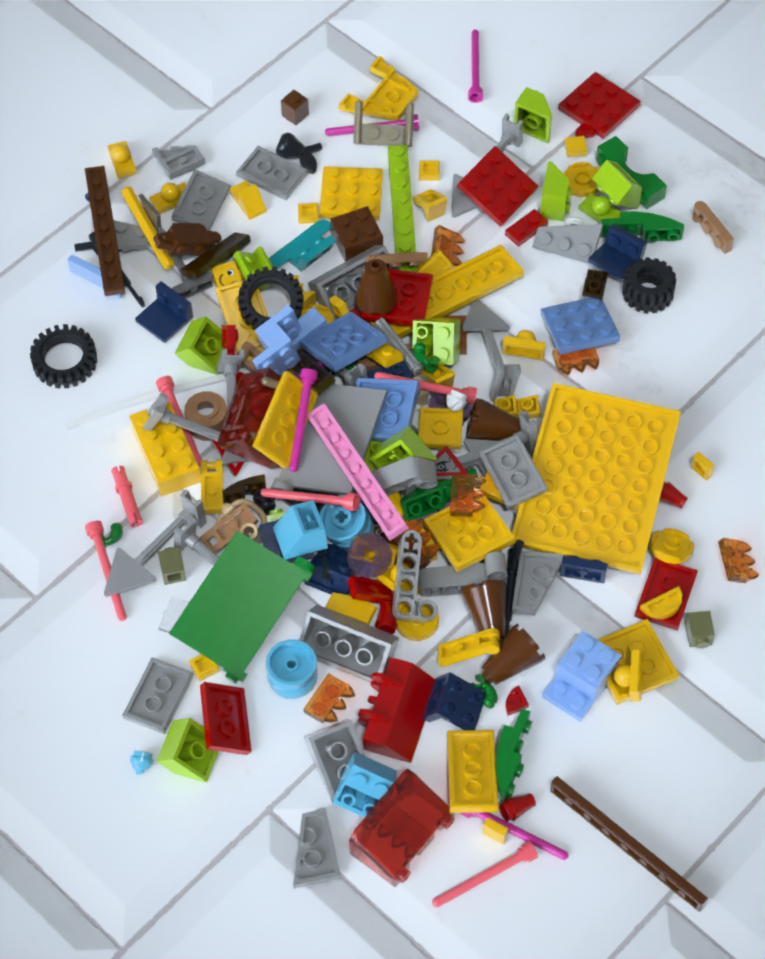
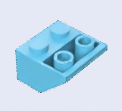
[273,500,328,560]
[333,752,397,822]

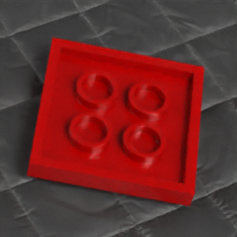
[558,71,641,139]
[456,146,539,227]
[361,269,433,326]

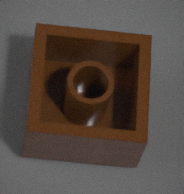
[330,206,383,262]

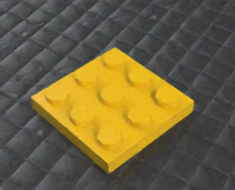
[319,166,383,221]
[423,491,516,572]
[597,619,680,705]

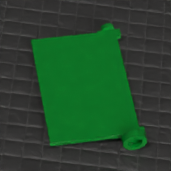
[169,531,316,684]

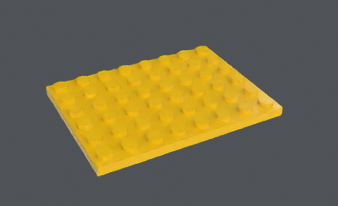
[512,383,681,575]

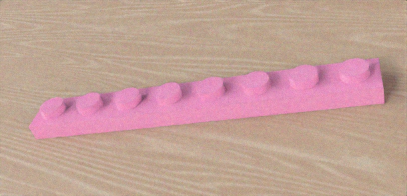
[307,403,409,541]

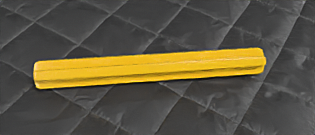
[121,187,174,270]

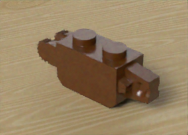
[153,223,222,256]

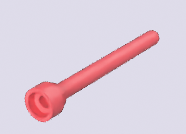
[374,372,477,404]
[156,376,202,467]
[261,488,360,511]
[84,520,127,621]
[432,841,538,907]

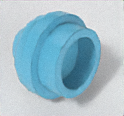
[130,750,154,775]

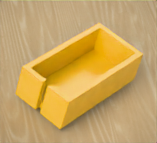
[129,401,201,497]

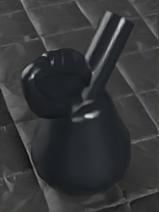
[276,132,322,174]

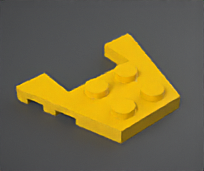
[339,56,419,120]

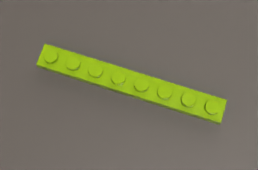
[388,145,417,272]

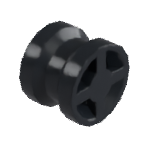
[253,488,276,516]

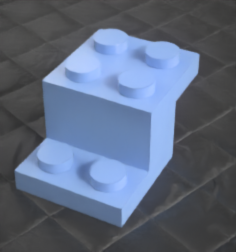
[252,305,302,380]
[542,631,622,722]

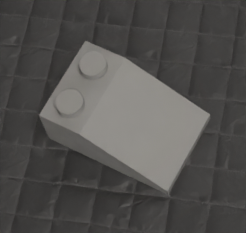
[304,719,366,804]

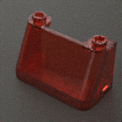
[217,367,281,469]
[349,768,455,888]

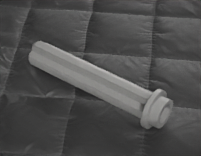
[374,318,424,375]

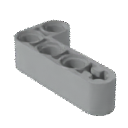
[353,457,438,505]
[392,530,438,623]
[418,552,508,597]

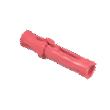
[111,465,143,528]

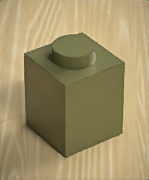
[158,547,186,585]
[685,611,715,648]

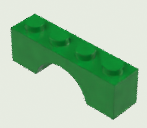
[596,136,667,210]

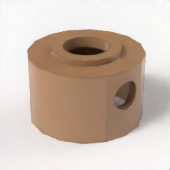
[184,391,228,441]

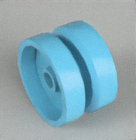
[320,495,375,551]
[266,639,318,699]

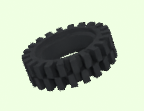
[238,266,304,330]
[30,324,98,389]

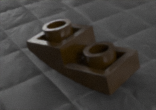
[582,269,608,299]
[222,474,266,504]

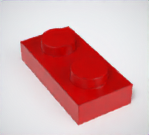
[505,209,548,247]
[347,576,393,603]

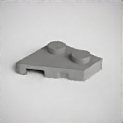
[152,145,205,179]
[113,220,149,252]

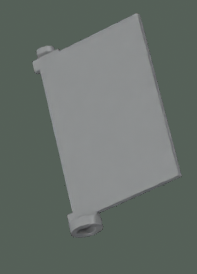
[270,384,387,495]

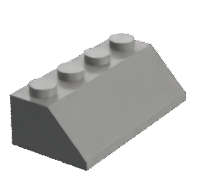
[308,245,396,320]
[299,605,400,683]

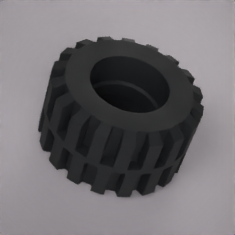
[622,257,676,314]

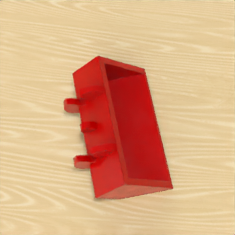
[358,657,435,763]

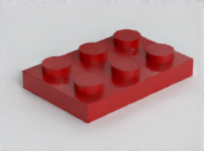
[634,557,698,631]
[200,682,252,755]

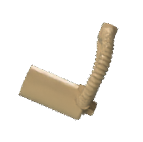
[215,498,267,544]

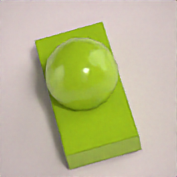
[578,193,620,223]

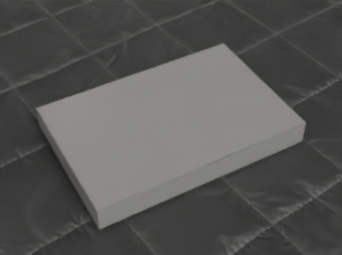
[236,145,308,200]
[171,169,231,231]
[479,434,548,510]
[122,657,194,734]

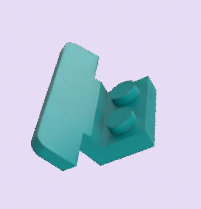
[269,219,336,272]

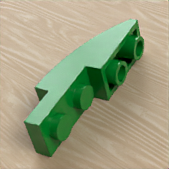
[600,211,684,242]
[400,467,480,522]
[496,708,533,803]

